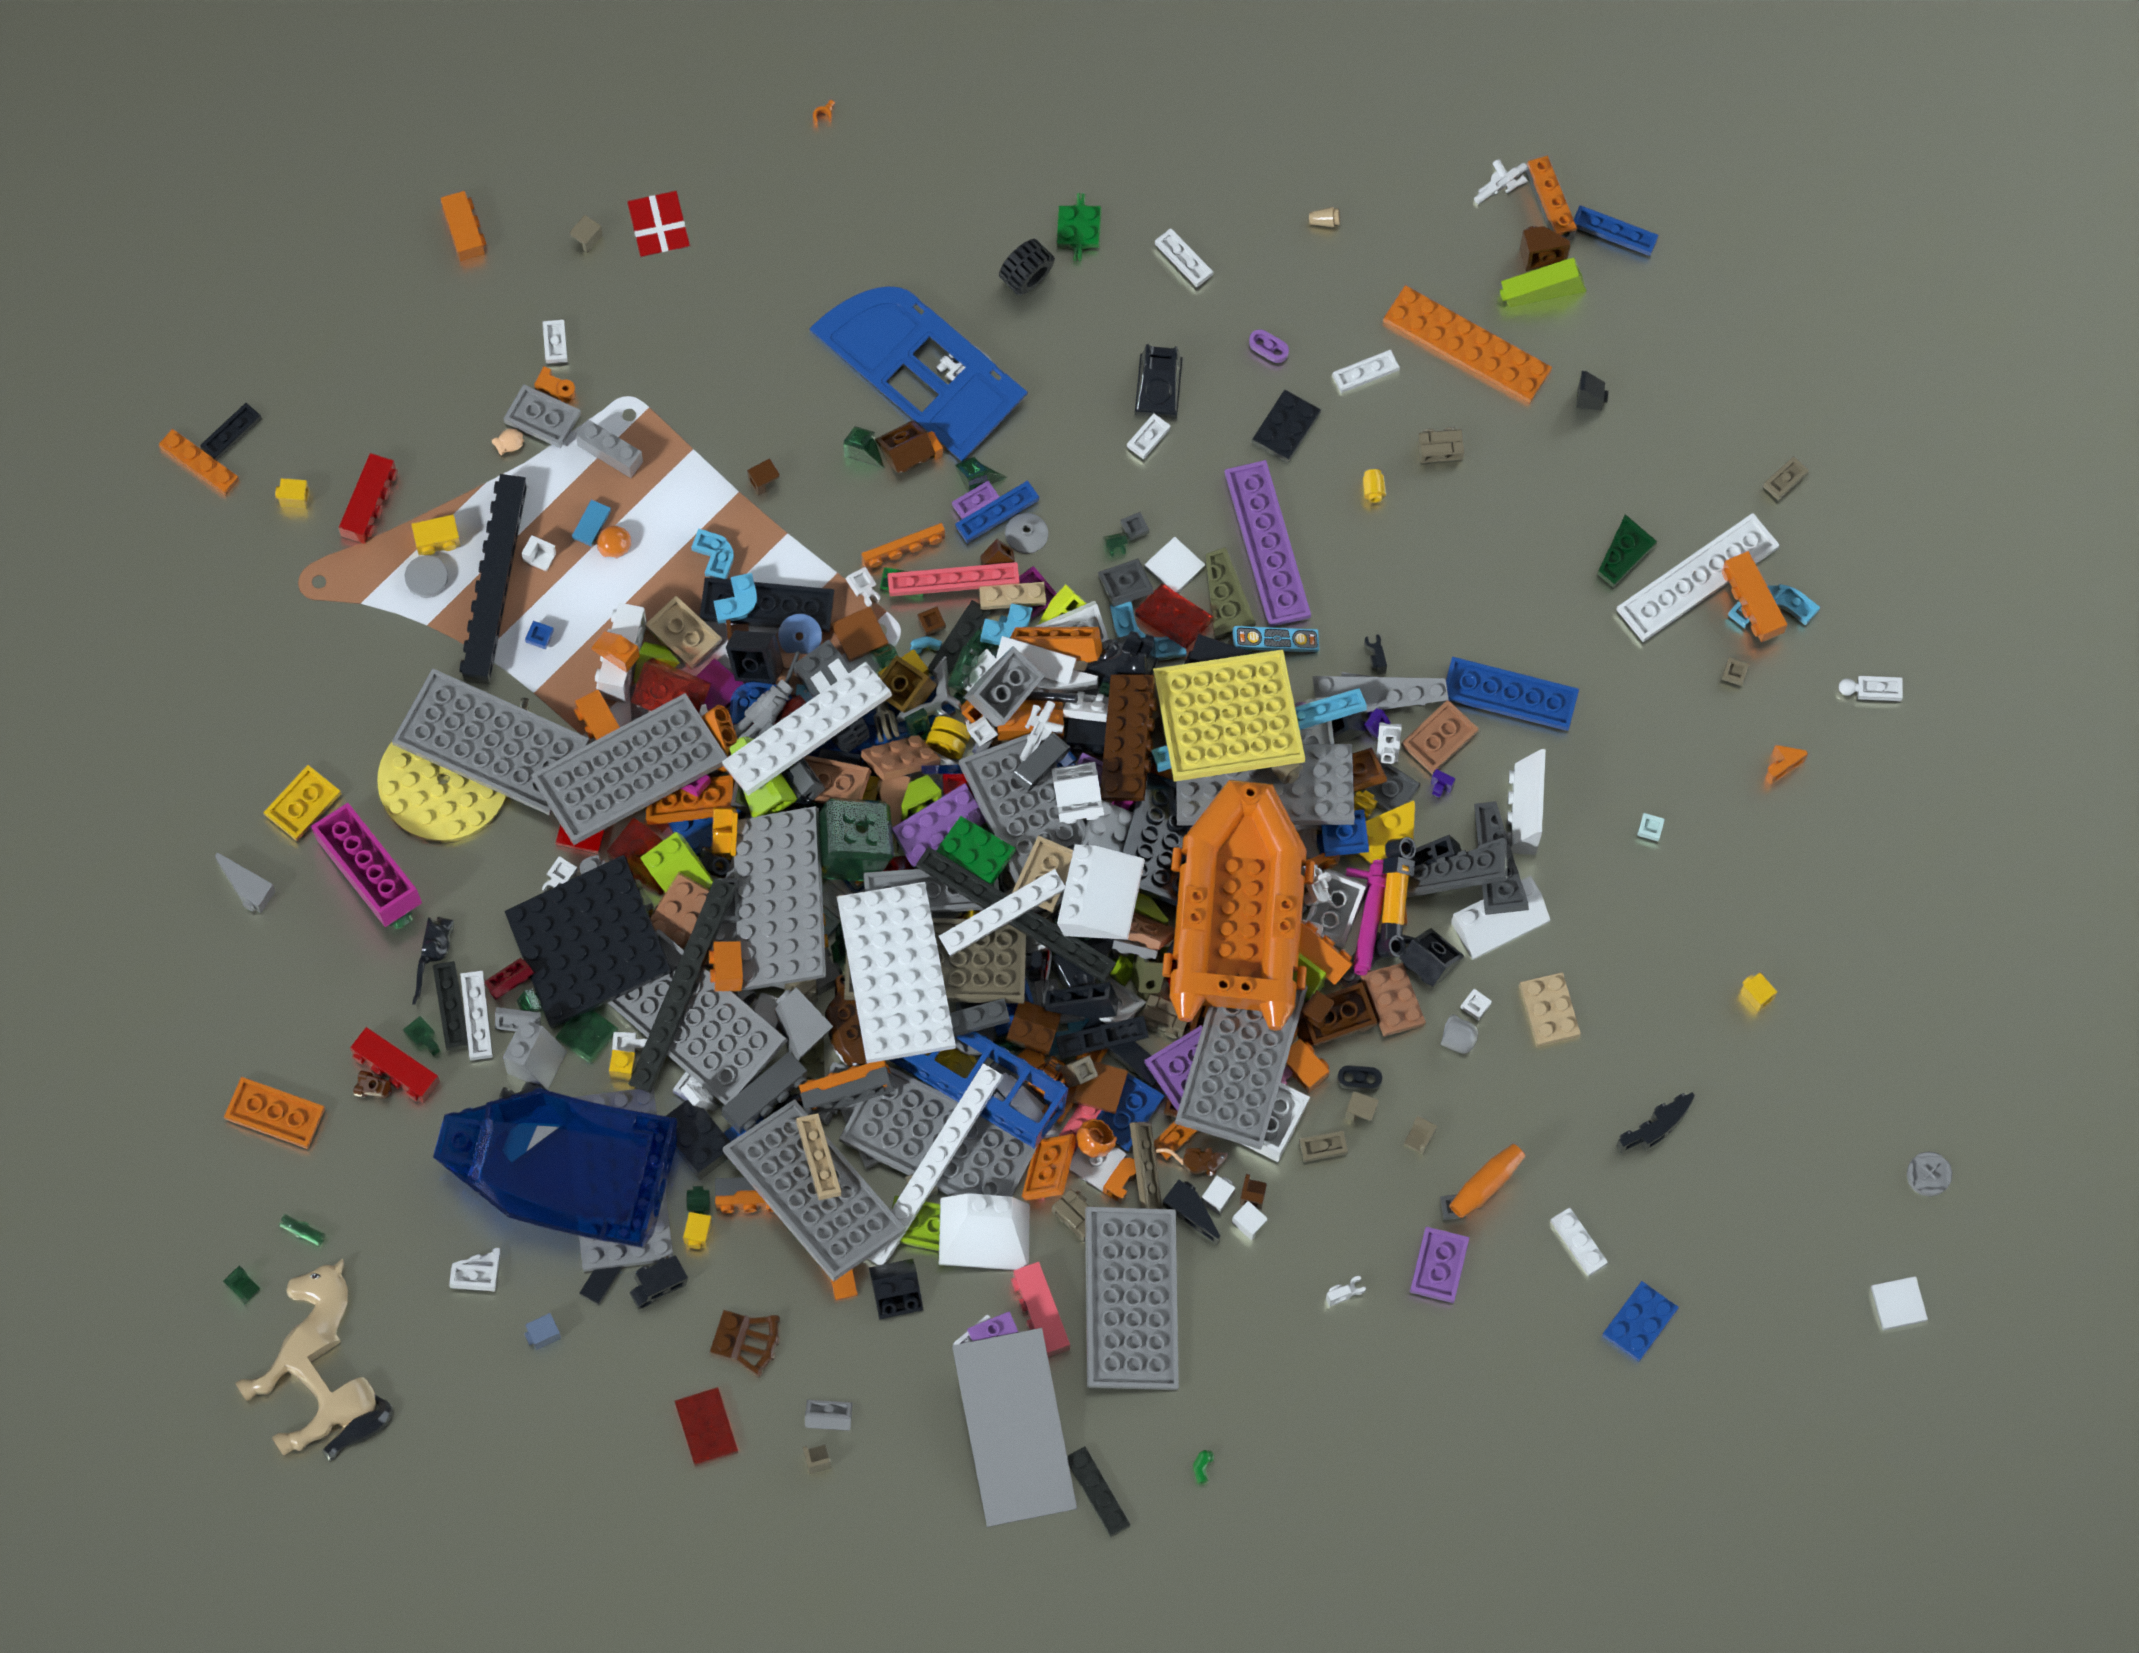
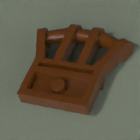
[710,1310,781,1378]

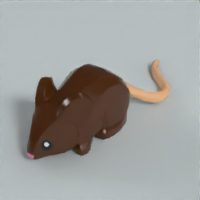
[1155,1148,1227,1176]

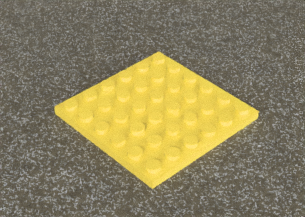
[1153,650,1305,782]

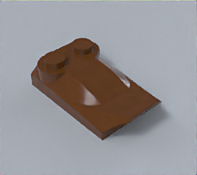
[1297,983,1377,1046]

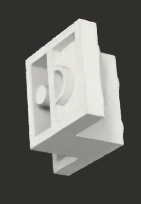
[1052,762,1104,824]

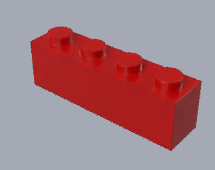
[339,453,398,544]
[350,1027,440,1103]

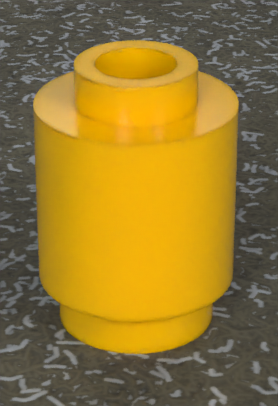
[1363,469,1386,503]

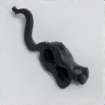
[412,917,454,1005]

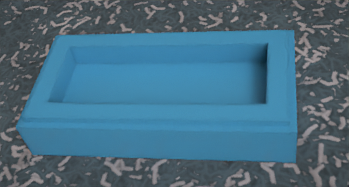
[572,500,611,547]

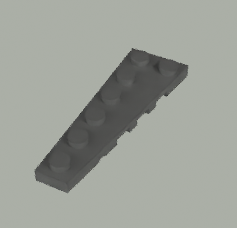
[1474,801,1529,915]
[1383,838,1508,902]

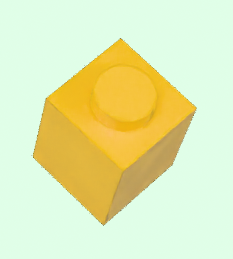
[275,478,309,509]
[1741,972,1777,1012]
[609,1050,636,1081]
[683,1212,712,1249]

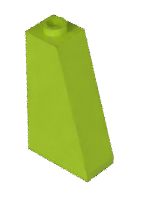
[1500,257,1587,308]
[729,736,797,818]

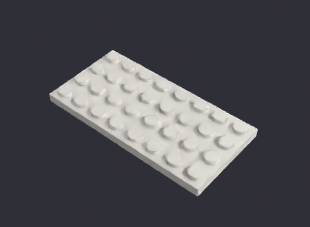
[837,882,956,1063]

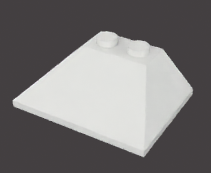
[939,1193,1030,1270]

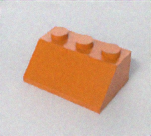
[997,700,1064,741]

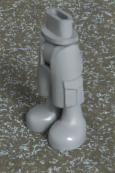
[733,679,794,739]

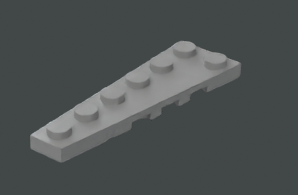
[1312,676,1449,713]

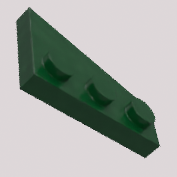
[1597,514,1657,588]

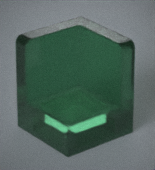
[223,1265,260,1305]

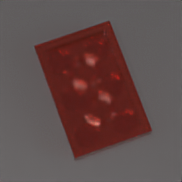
[1135,584,1213,649]
[674,1387,738,1467]

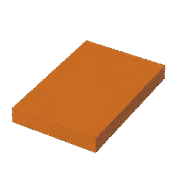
[1022,1134,1077,1200]

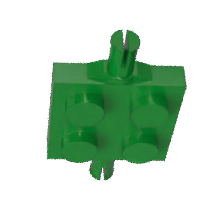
[1057,193,1102,262]

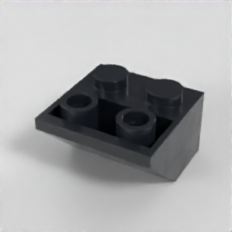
[869,1258,924,1320]

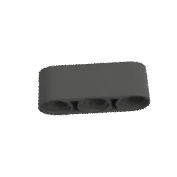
[1012,733,1071,791]

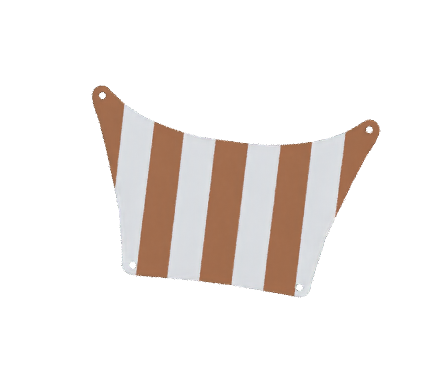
[298,396,901,878]

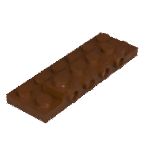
[1100,675,1157,801]

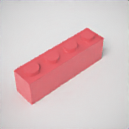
[1011,1262,1070,1358]

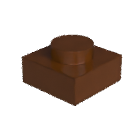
[917,607,946,636]

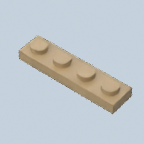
[796,1113,841,1200]

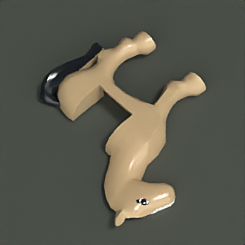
[235,1259,393,1461]

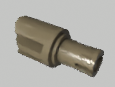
[873,701,900,742]

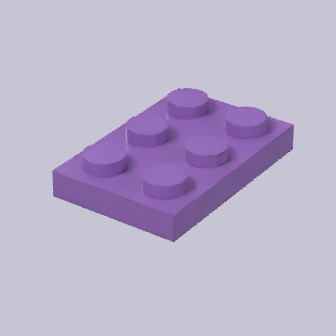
[1410,1227,1470,1303]

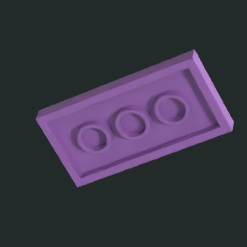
[890,784,986,867]

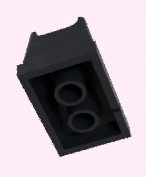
[1135,344,1183,419]
[1084,631,1158,685]
[1050,938,1114,989]

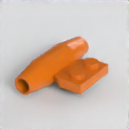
[1449,1144,1525,1218]

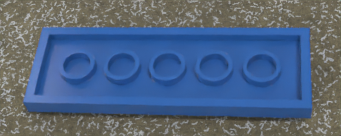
[1446,656,1579,731]

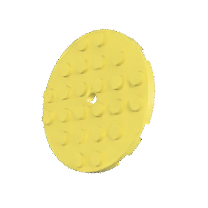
[377,742,508,843]

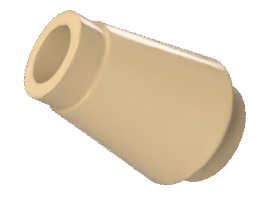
[1309,206,1340,227]

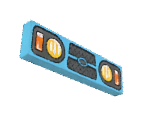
[1233,626,1320,652]

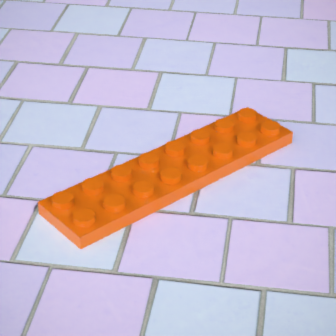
[1383,285,1552,403]

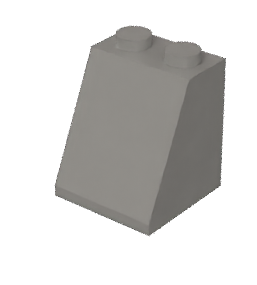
[774,987,833,1061]
[503,1018,567,1091]

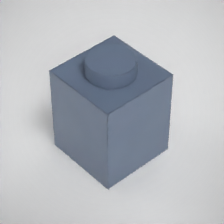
[524,1313,561,1350]

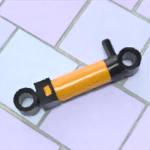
[1375,837,1416,958]

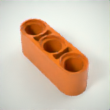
[701,705,738,772]

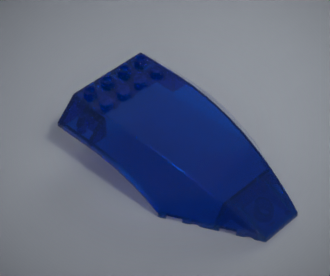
[433,1087,677,1248]

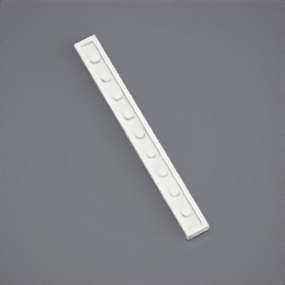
[868,1063,1004,1265]

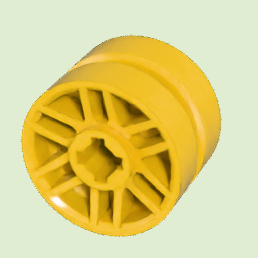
[926,716,971,760]

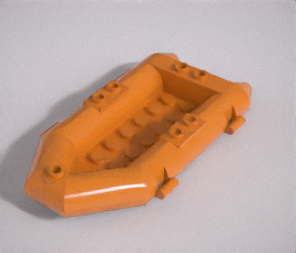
[1162,780,1315,1031]

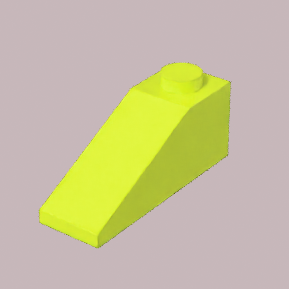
[1038,584,1087,625]

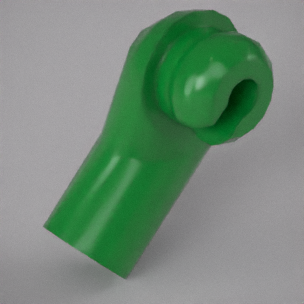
[1193,1450,1214,1484]

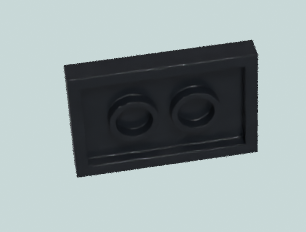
[1252,389,1321,463]

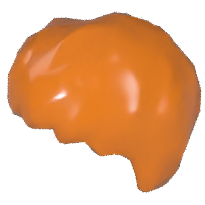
[1076,1119,1117,1158]

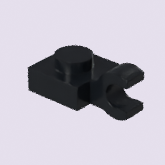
[1364,634,1387,675]

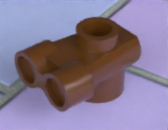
[353,1070,392,1099]

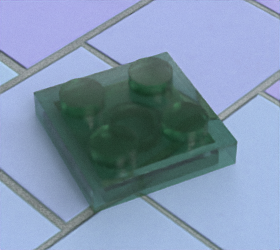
[555,1010,619,1065]

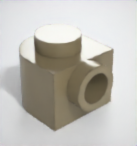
[1271,763,1303,784]

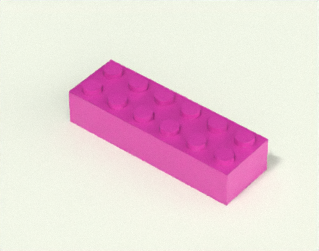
[311,803,422,927]

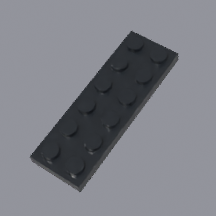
[700,577,835,632]

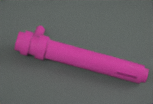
[1345,859,1387,976]

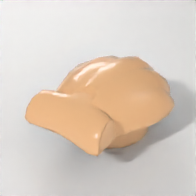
[492,428,524,455]

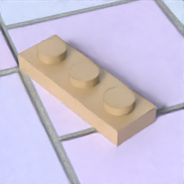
[979,582,1046,610]

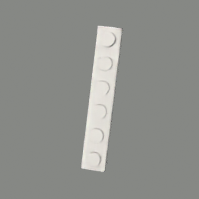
[939,869,1065,956]

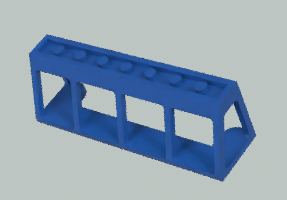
[889,1032,1068,1149]

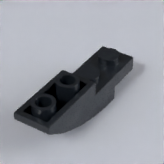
[1617,1092,1695,1153]

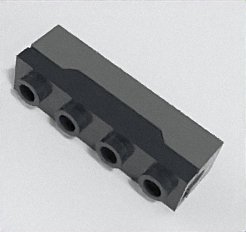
[753,722,826,806]

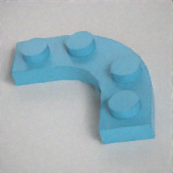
[1728,584,1820,629]
[1110,601,1187,661]

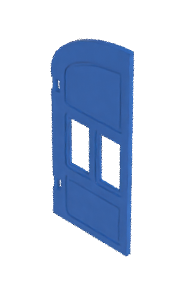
[809,287,1028,462]

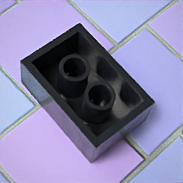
[657,1099,730,1181]

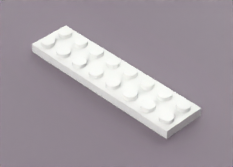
[1616,513,1780,642]
[722,662,892,796]

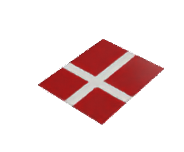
[627,190,690,257]

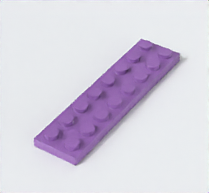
[1224,460,1311,627]

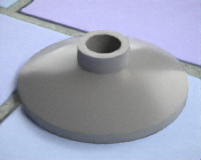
[1005,513,1048,554]

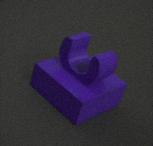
[1363,708,1391,739]
[1431,769,1456,798]

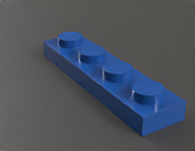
[1574,205,1659,256]
[955,480,1039,543]

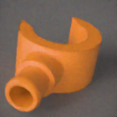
[813,100,835,127]

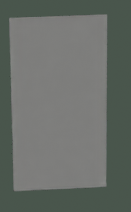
[952,1328,1077,1527]

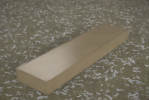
[1130,1122,1163,1209]

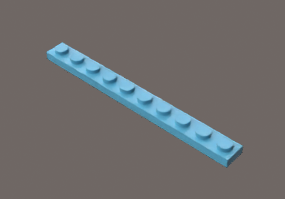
[1151,688,1367,772]

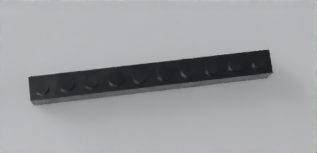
[459,474,527,684]

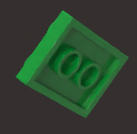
[936,816,1016,885]

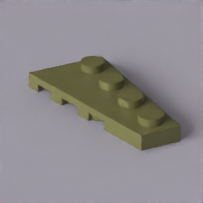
[1205,547,1256,639]

